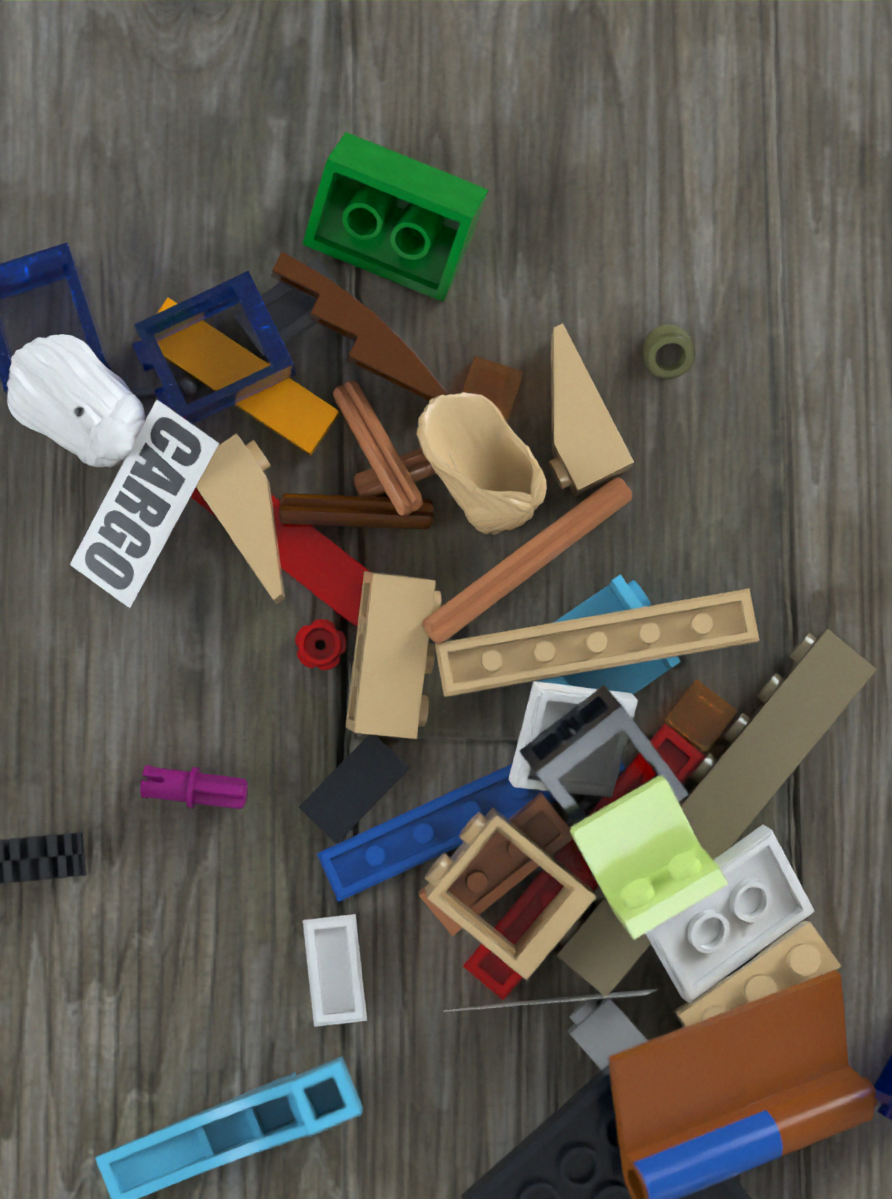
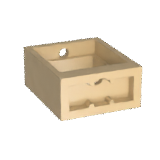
[425,807,596,980]

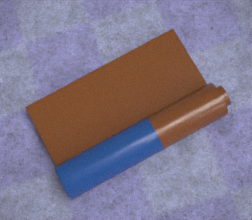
[608,970,877,1199]

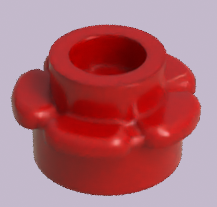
[295,619,347,671]

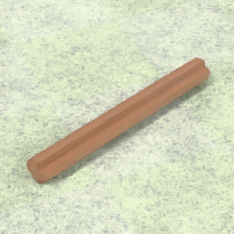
[422,477,632,644]

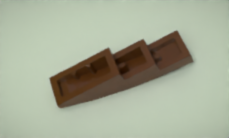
[271,252,447,402]

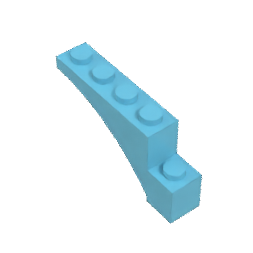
[95,1056,363,1199]

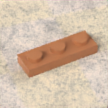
[418,793,573,936]

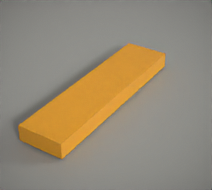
[139,298,340,456]

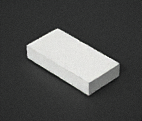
[303,914,367,1027]

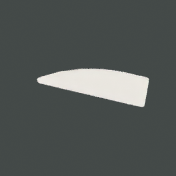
[443,989,658,1012]

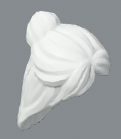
[7,334,145,468]

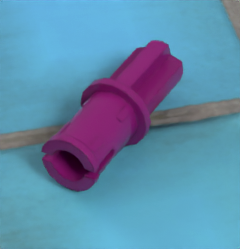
[140,765,248,810]

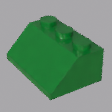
[302,132,488,302]

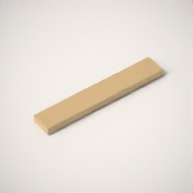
[435,588,760,697]

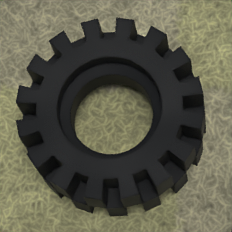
[0,833,86,884]

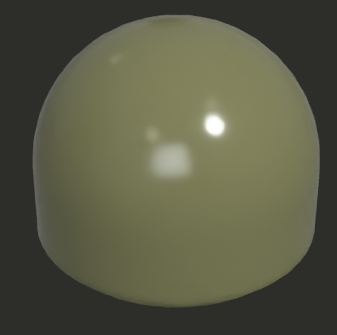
[642,324,696,379]

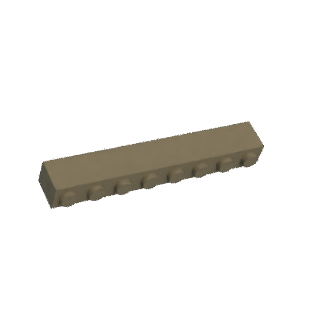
[554,629,877,996]

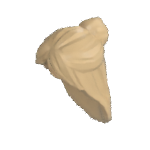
[417,392,547,535]

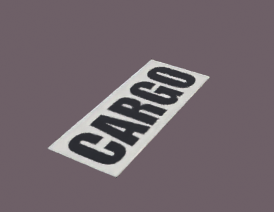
[70,400,219,608]

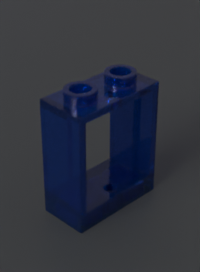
[0,242,112,394]
[132,271,297,424]

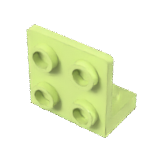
[570,776,728,939]

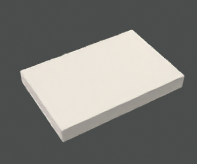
[645,825,815,1004]

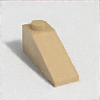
[548,323,634,497]
[196,433,285,605]

